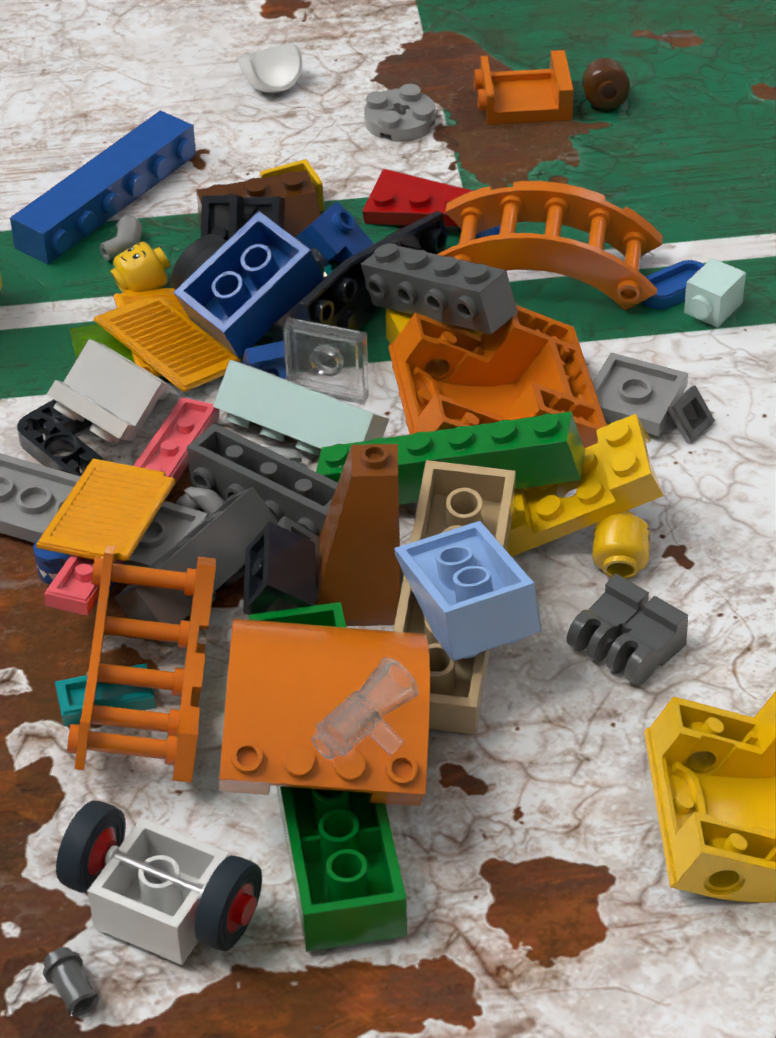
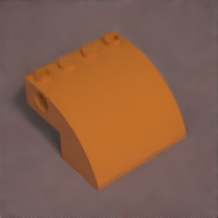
[388,305,607,449]
[219,619,430,806]

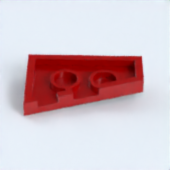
[362,168,473,227]

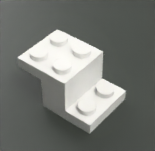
[47,339,173,444]

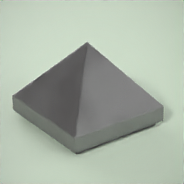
[667,385,715,443]

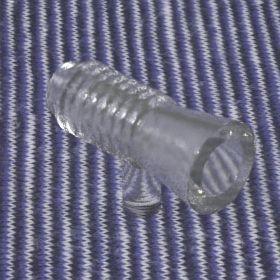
[311,657,419,760]

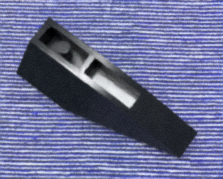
[272,211,447,371]

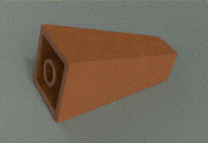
[314,444,401,626]

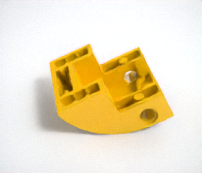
[644,691,776,903]

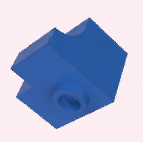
[295,201,374,267]

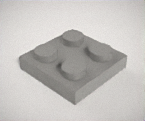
[593,352,688,436]

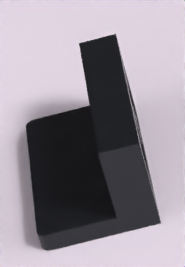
[243,521,315,615]

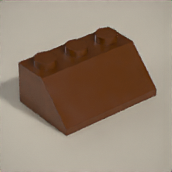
[196,170,321,238]

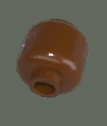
[582,58,631,110]

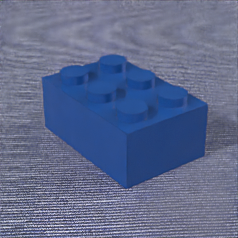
[173,211,324,359]

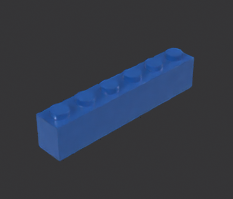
[10,110,196,264]

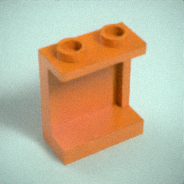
[474,50,574,125]

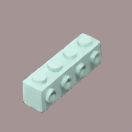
[213,360,389,456]

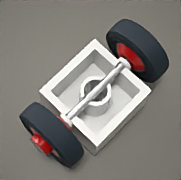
[56,800,262,965]

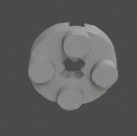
[364,84,436,142]

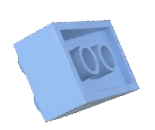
[394,521,541,661]

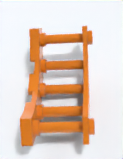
[437,181,663,311]
[67,545,216,783]

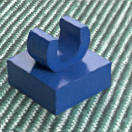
[242,341,289,379]

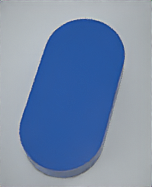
[642,260,704,309]

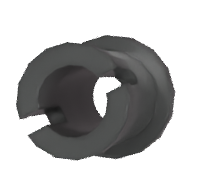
[43,947,99,1017]

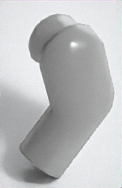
[99,215,142,261]

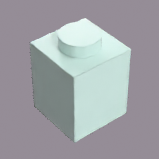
[684,258,746,328]

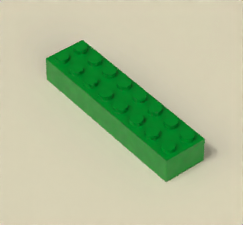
[249,602,407,952]

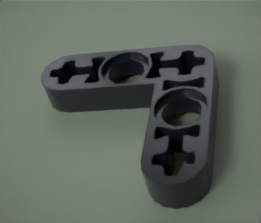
[17,399,105,476]

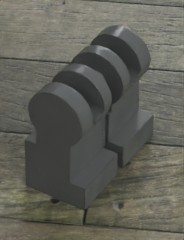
[566,574,688,685]

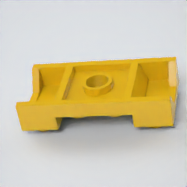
[507,414,664,557]

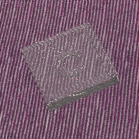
[283,318,369,405]

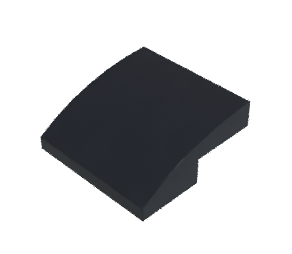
[200,195,285,241]

